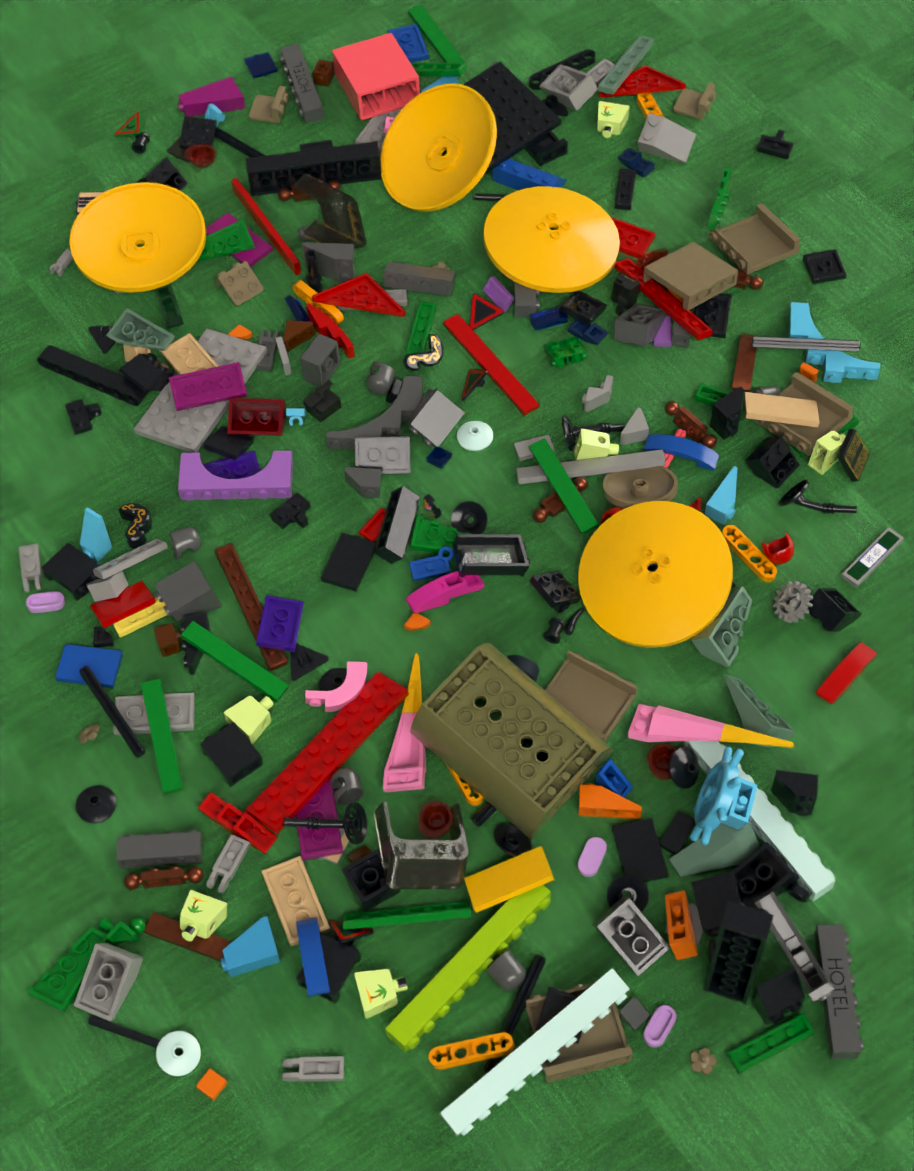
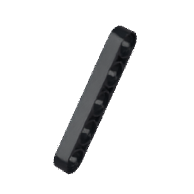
[529,49,596,90]

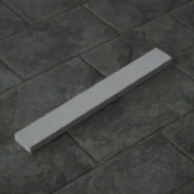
[517,449,666,484]

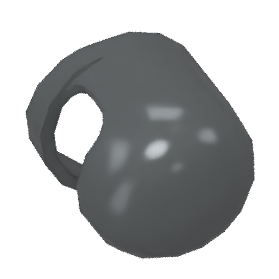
[366,362,396,395]
[170,527,201,559]
[330,768,364,805]
[487,950,526,991]

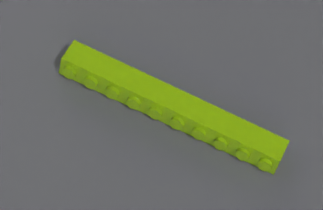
[385,885,551,1053]

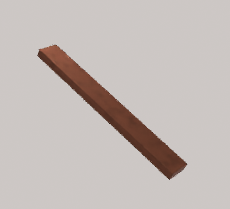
[215,543,288,671]

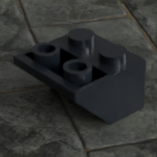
[137,157,188,191]
[745,436,799,488]

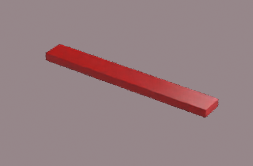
[231,178,301,276]
[614,258,713,341]
[443,314,539,416]

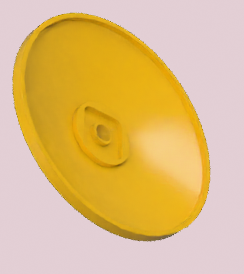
[380,84,497,212]
[70,182,206,292]
[483,186,620,293]
[578,501,733,648]

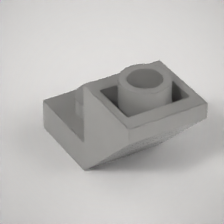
[582,375,614,412]

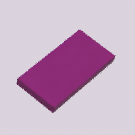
[206,213,273,268]
[169,362,247,411]
[295,778,344,861]

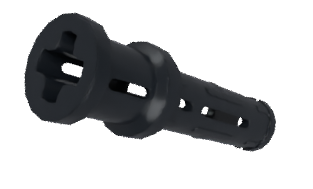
[305,249,323,293]

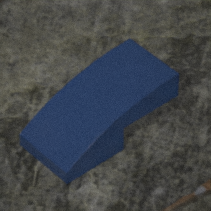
[618,148,655,177]
[568,320,608,345]

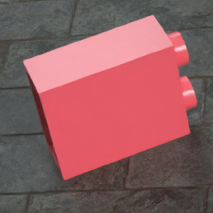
[332,33,420,120]

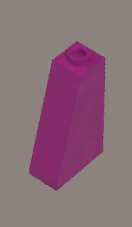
[177,77,245,117]

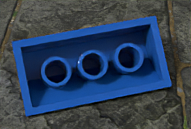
[493,158,566,190]

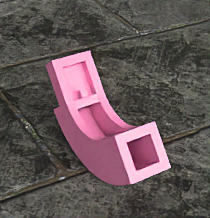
[305,662,367,712]

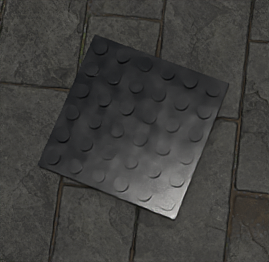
[463,61,561,174]

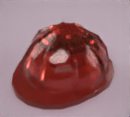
[185,144,216,168]
[637,249,669,271]
[647,744,677,780]
[418,801,453,839]

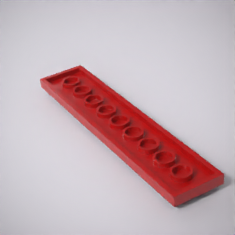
[246,672,409,834]

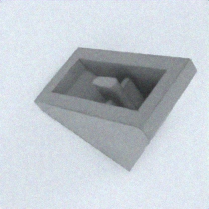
[620,408,649,445]
[86,571,129,602]

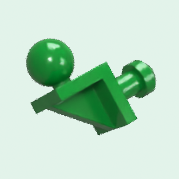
[99,917,146,945]

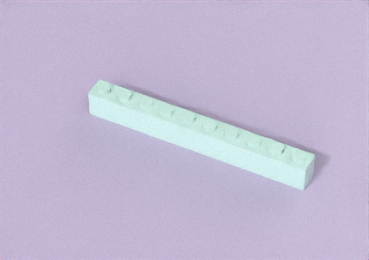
[683,741,836,902]
[440,968,629,1136]

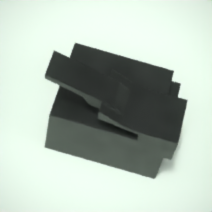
[611,273,640,315]
[303,379,341,423]

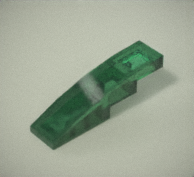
[154,284,184,329]

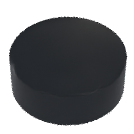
[788,884,810,903]

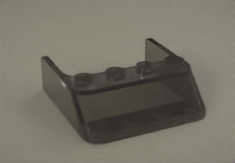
[294,173,367,248]
[374,802,468,890]

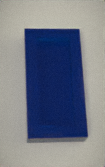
[285,295,311,322]
[529,306,568,331]

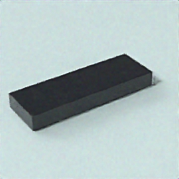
[615,168,636,210]

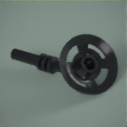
[562,415,627,451]
[778,480,857,514]
[283,802,367,844]

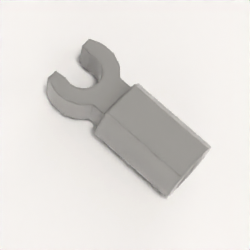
[49,249,74,277]

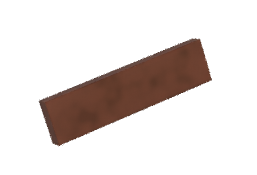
[144,912,231,962]

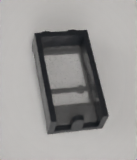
[452,534,530,577]

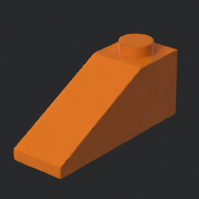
[579,783,642,819]
[665,890,698,960]

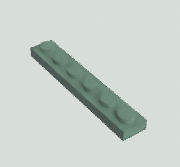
[598,36,654,95]

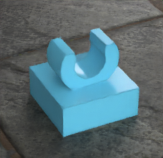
[204,104,226,127]
[286,409,306,426]

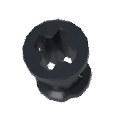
[131,132,150,154]
[543,618,566,644]

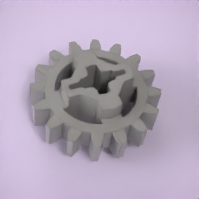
[772,580,813,623]

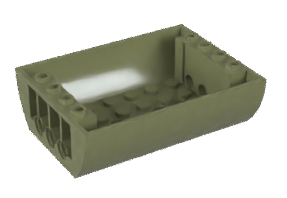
[411,643,613,840]

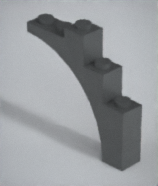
[326,376,423,450]
[754,889,834,1002]

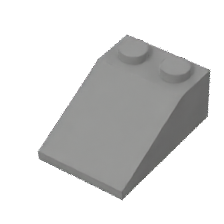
[539,64,598,111]
[638,113,696,164]
[74,942,143,1022]

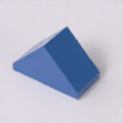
[595,758,633,798]

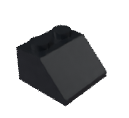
[119,353,174,391]
[710,386,743,440]
[808,588,862,632]
[771,770,818,816]
[342,849,400,912]
[751,967,805,1025]

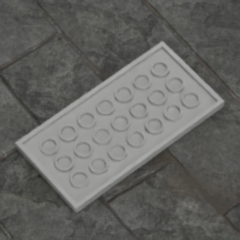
[134,329,267,453]

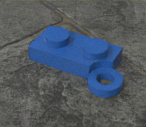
[409,547,454,582]

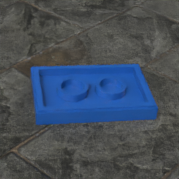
[387,24,429,63]
[55,644,123,688]

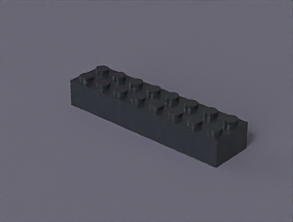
[246,141,382,196]
[704,900,774,1004]

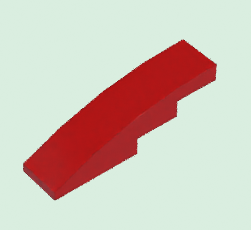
[306,304,355,359]
[815,642,877,705]
[198,792,278,854]

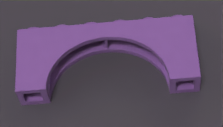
[178,451,293,501]

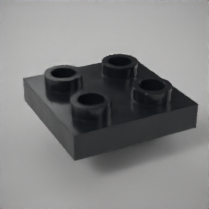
[179,116,217,152]
[529,571,581,613]

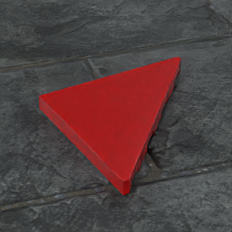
[599,65,686,98]
[312,273,406,317]

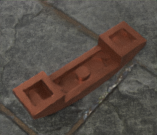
[732,333,758,392]

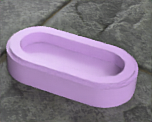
[26,591,65,613]
[578,837,607,877]
[643,1005,676,1047]

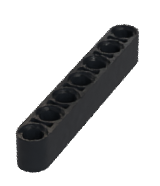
[37,345,149,406]

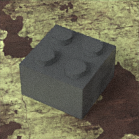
[300,334,340,387]

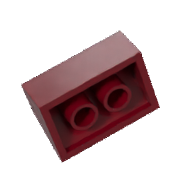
[227,398,286,436]

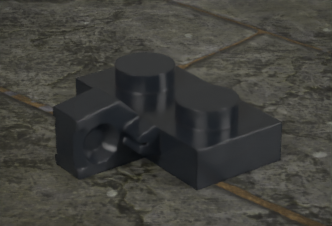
[757,130,794,160]
[65,399,102,435]
[270,493,311,529]

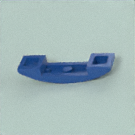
[644,434,719,471]
[296,917,330,997]

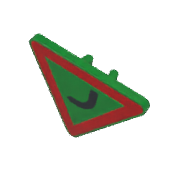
[114,111,141,137]

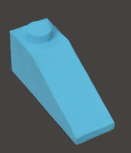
[705,466,737,525]
[80,507,112,563]

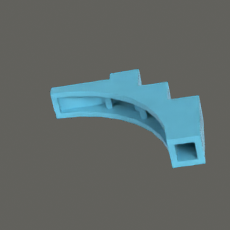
[788,302,880,383]

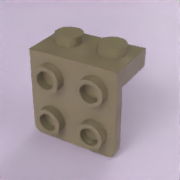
[673,83,717,120]
[249,86,289,123]
[214,261,264,306]

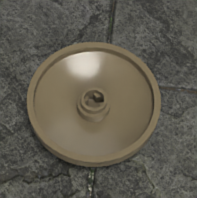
[603,466,678,508]

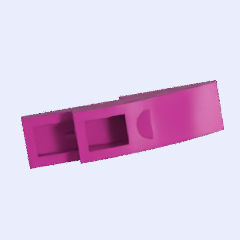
[406,571,484,614]

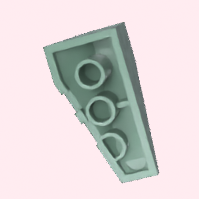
[106,308,175,351]
[691,586,752,667]
[725,675,796,748]
[669,822,760,878]

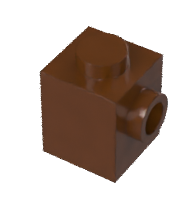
[313,59,335,87]
[154,623,182,657]

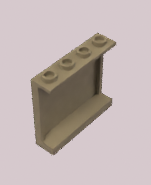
[709,203,800,275]
[643,242,739,311]
[753,372,853,456]
[545,651,638,742]
[525,979,633,1083]

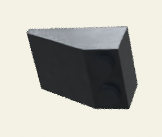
[733,842,798,909]

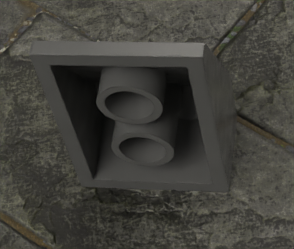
[302,242,356,283]
[614,303,667,347]
[592,896,670,976]

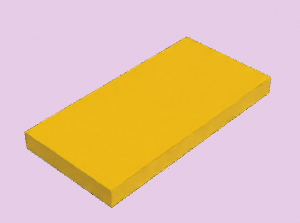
[464,846,555,913]

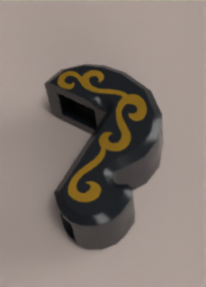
[403,334,444,371]
[119,503,152,549]

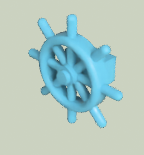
[690,747,758,846]

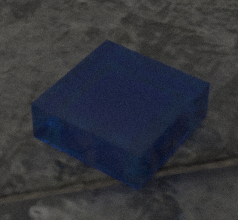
[427,447,452,469]

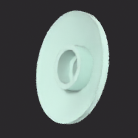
[457,421,493,451]
[156,1031,201,1076]

